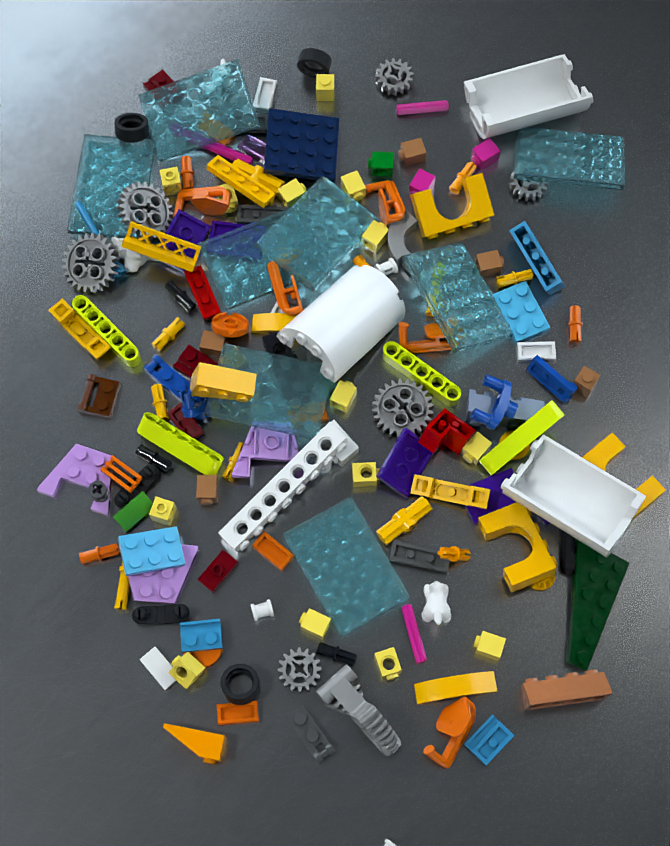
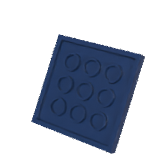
[263,108,339,183]

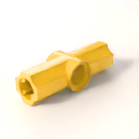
[232,158,285,196]
[376,496,433,546]

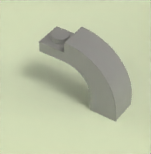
[387,210,421,276]

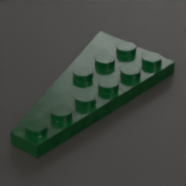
[566,539,629,672]

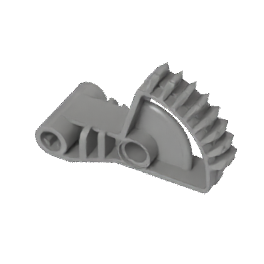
[315,664,401,756]

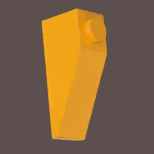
[163,723,226,765]

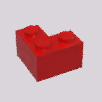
[418,408,476,455]

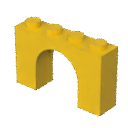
[410,173,494,239]
[582,432,666,520]
[478,502,558,593]

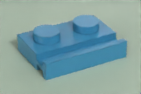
[180,619,223,653]
[464,714,515,766]

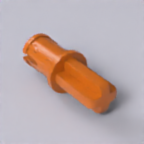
[180,155,194,190]
[568,305,583,343]
[79,543,120,565]

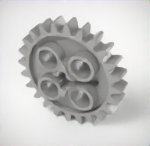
[116,181,174,240]
[62,233,120,293]
[372,378,434,439]

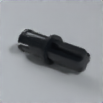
[165,280,197,313]
[135,444,173,472]
[316,641,357,666]

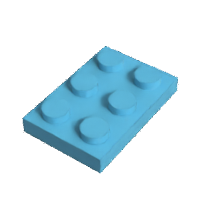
[492,281,551,344]
[118,526,185,576]

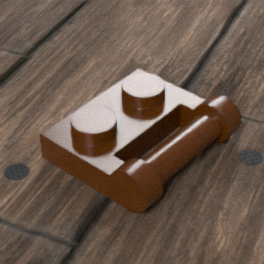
[77,374,121,419]

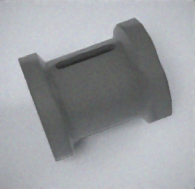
[89,480,109,502]

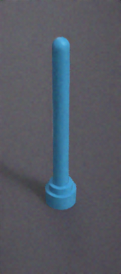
[75,201,127,279]

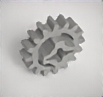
[375,58,414,96]
[509,163,549,201]
[278,647,322,693]

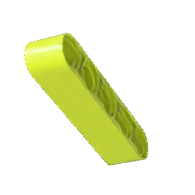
[72,295,141,367]
[383,341,461,407]
[479,400,565,476]
[137,412,224,475]

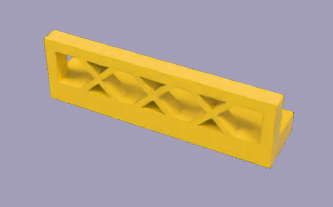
[206,155,275,208]
[121,221,201,272]

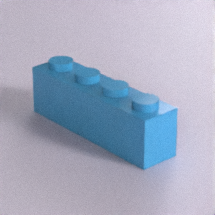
[509,221,565,296]

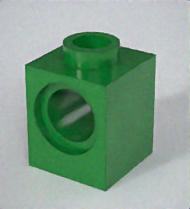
[368,151,394,177]

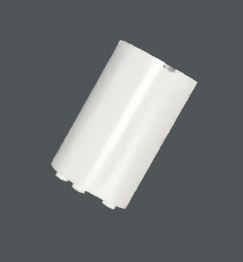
[464,54,593,139]
[276,265,405,383]
[500,434,646,558]

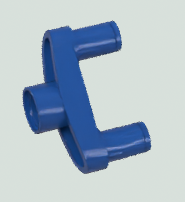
[470,374,518,431]
[179,389,215,420]

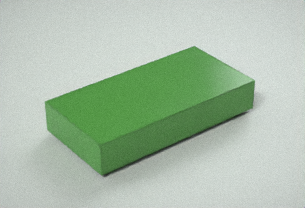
[113,491,153,532]

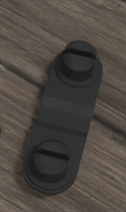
[114,464,159,508]
[561,530,576,574]
[132,604,190,624]

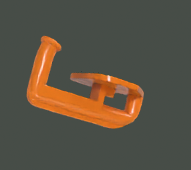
[364,180,406,226]
[173,186,231,218]
[267,254,303,316]
[398,322,464,354]
[423,697,476,768]

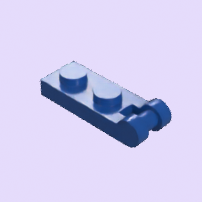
[143,354,191,401]
[526,355,577,403]

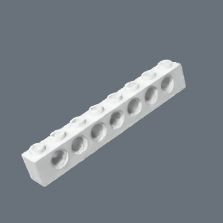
[218,422,348,552]

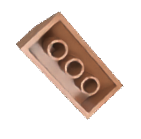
[521,669,612,710]

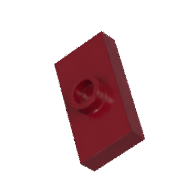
[167,402,205,439]
[197,550,238,593]

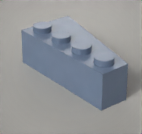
[465,389,545,429]

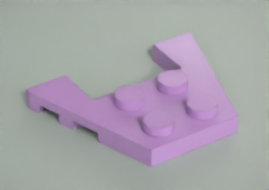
[231,421,304,479]
[37,444,112,516]
[128,544,198,604]

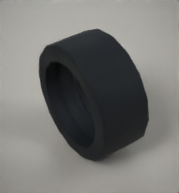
[297,48,332,78]
[114,112,149,143]
[220,664,260,705]

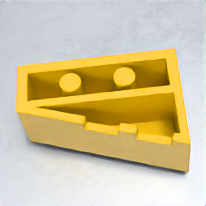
[190,362,257,402]

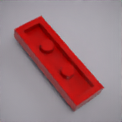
[184,265,221,322]

